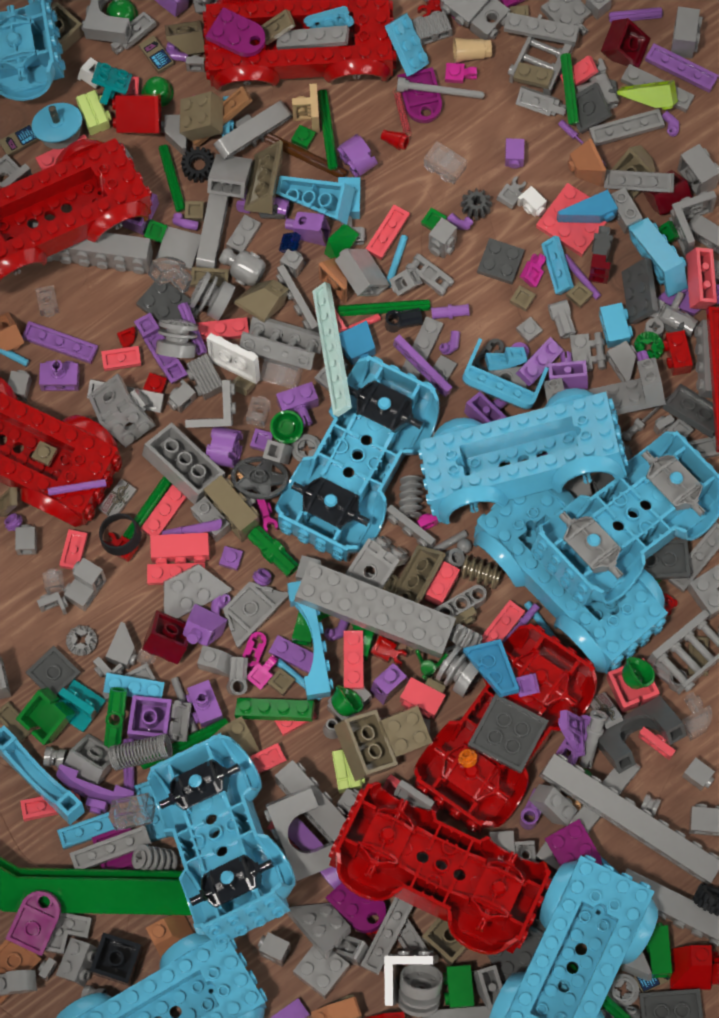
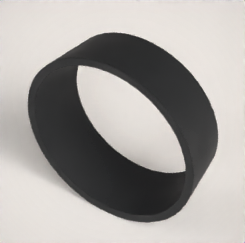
[99,513,142,556]

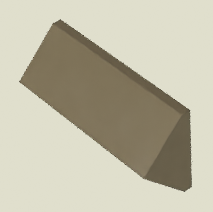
[244,140,283,214]
[391,545,446,604]

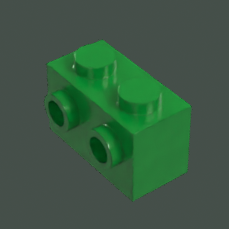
[443,965,474,1009]

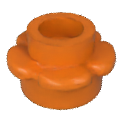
[458,749,477,768]

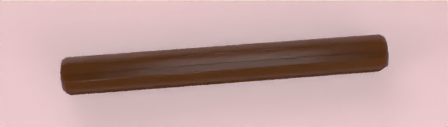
[264,133,347,178]

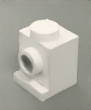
[77,57,102,89]
[517,186,547,217]

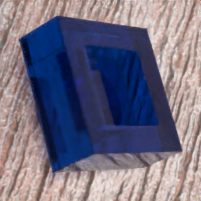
[279,232,301,254]

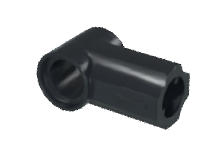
[385,308,423,333]

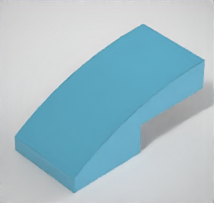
[485,347,527,370]

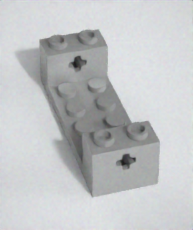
[543,357,666,415]

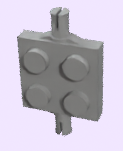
[540,0,592,36]

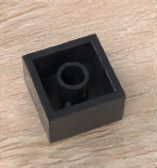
[90,932,143,987]

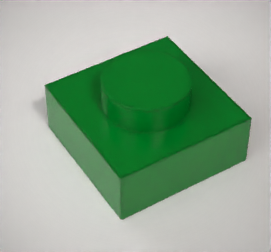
[291,125,316,150]
[421,208,447,231]
[143,219,167,243]
[658,221,679,244]

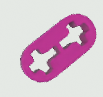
[242,632,267,669]

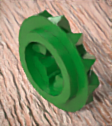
[634,331,664,359]

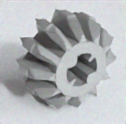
[449,624,483,648]

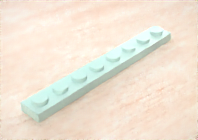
[312,282,352,417]

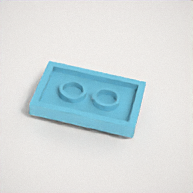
[384,13,429,76]

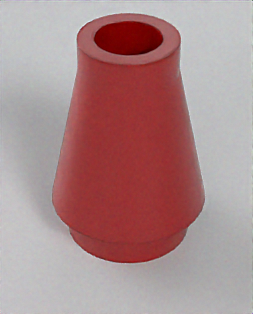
[381,130,409,150]

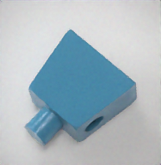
[339,321,376,365]

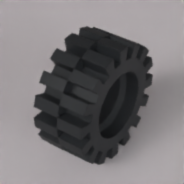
[181,147,214,183]
[693,883,719,916]

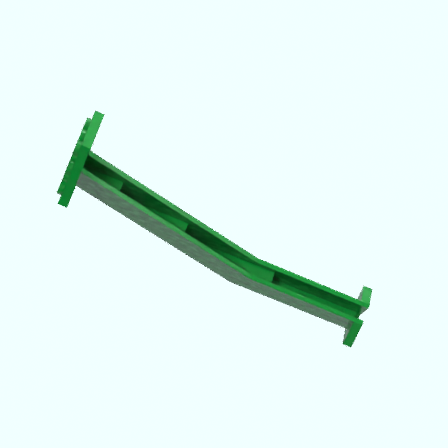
[0,857,191,915]

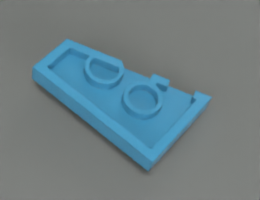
[463,639,519,697]

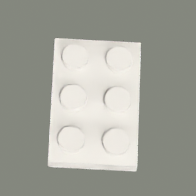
[206,333,260,384]

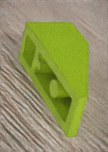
[617,80,678,110]

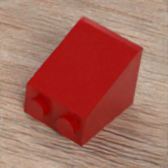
[112,94,162,133]

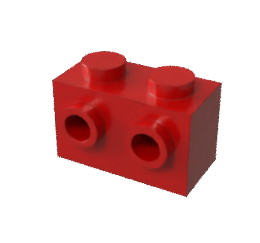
[663,330,693,376]

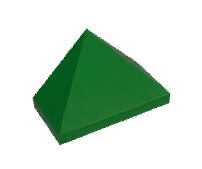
[324,224,360,259]

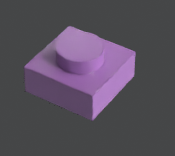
[250,428,273,452]
[219,546,243,571]
[516,673,540,697]
[85,797,108,815]

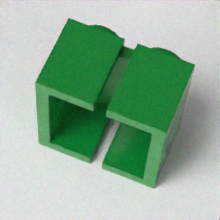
[16,687,76,745]

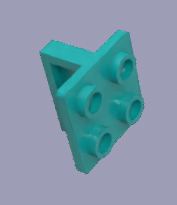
[91,62,132,105]
[58,680,106,732]

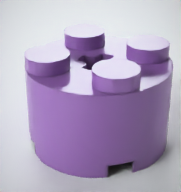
[337,134,378,177]
[206,427,243,468]

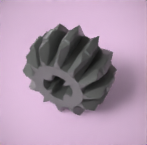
[460,188,492,220]

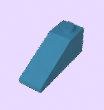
[557,190,618,223]

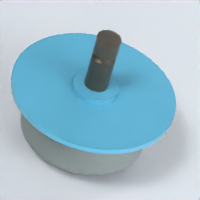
[32,103,82,149]

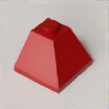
[670,945,712,990]

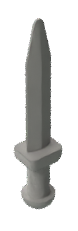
[622,394,672,441]

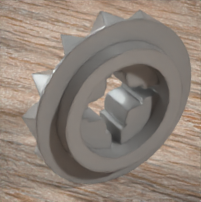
[292,434,320,462]
[66,625,97,656]
[607,974,639,1006]

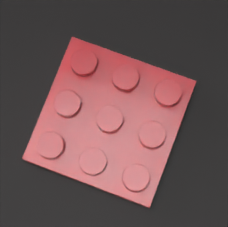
[536,183,608,257]

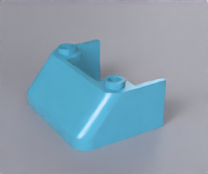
[462,338,549,410]

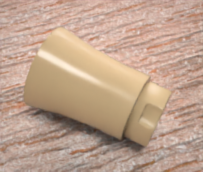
[453,37,492,63]

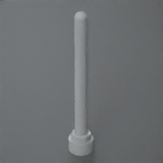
[397,77,485,99]

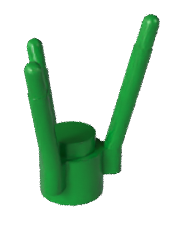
[415,649,448,681]

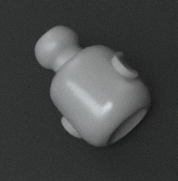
[219,248,266,286]

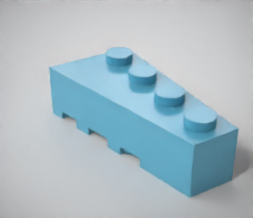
[276,176,355,225]
[628,217,688,297]

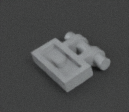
[569,332,607,372]

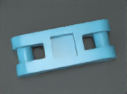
[304,6,354,28]

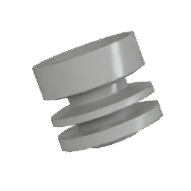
[189,272,236,321]
[155,319,199,358]
[436,645,481,698]
[397,964,443,1017]

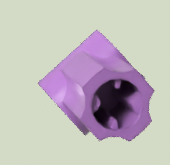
[520,788,542,830]

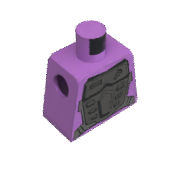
[370,663,410,706]

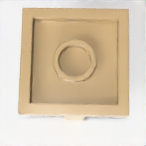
[292,83,320,133]

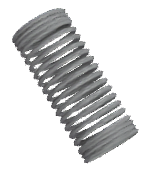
[108,734,173,771]

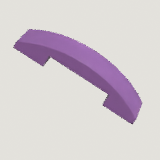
[134,313,188,384]
[56,764,134,805]
[288,817,342,889]

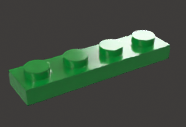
[235,698,315,722]

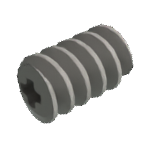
[399,475,424,518]
[132,844,177,871]

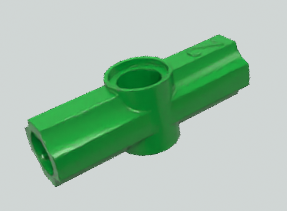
[247,526,299,578]
[104,687,127,748]

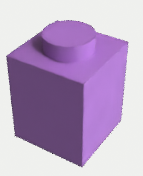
[505,138,524,168]

